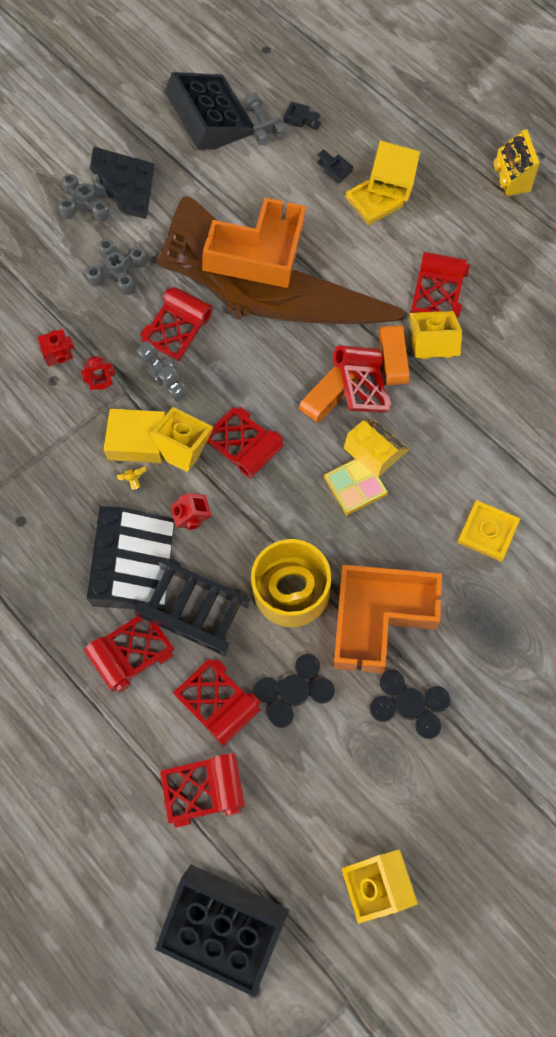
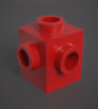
[37,329,75,366]
[81,356,115,391]
[170,493,212,530]

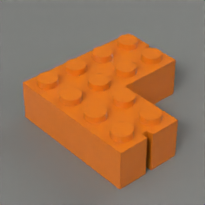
[202,197,307,288]
[333,565,442,674]

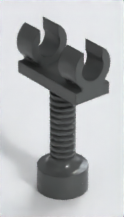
[244,93,286,145]

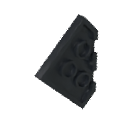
[89,147,155,219]

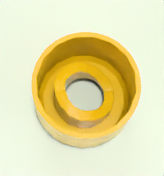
[251,539,331,628]

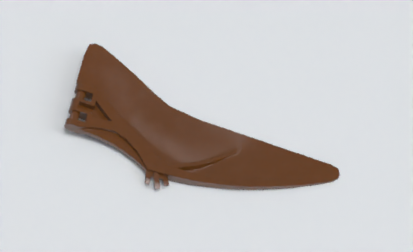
[157,196,404,324]

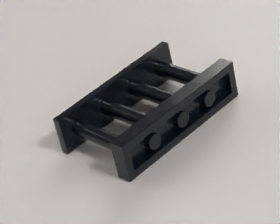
[134,558,251,657]

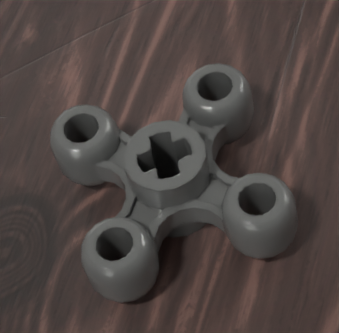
[59,174,110,222]
[86,239,148,295]
[136,341,188,401]

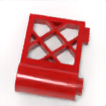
[411,251,470,317]
[140,287,213,362]
[333,345,392,413]
[206,407,284,479]
[84,616,174,693]
[173,658,261,747]
[160,753,245,828]

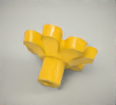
[116,466,147,490]

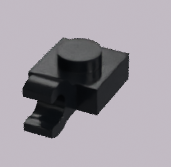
[283,102,321,130]
[317,149,353,184]

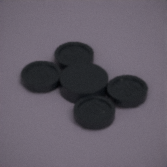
[254,654,335,728]
[370,670,451,739]

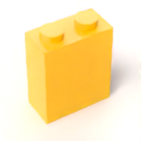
[367,141,420,202]
[103,409,165,463]

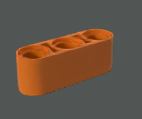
[379,325,409,386]
[299,366,358,423]

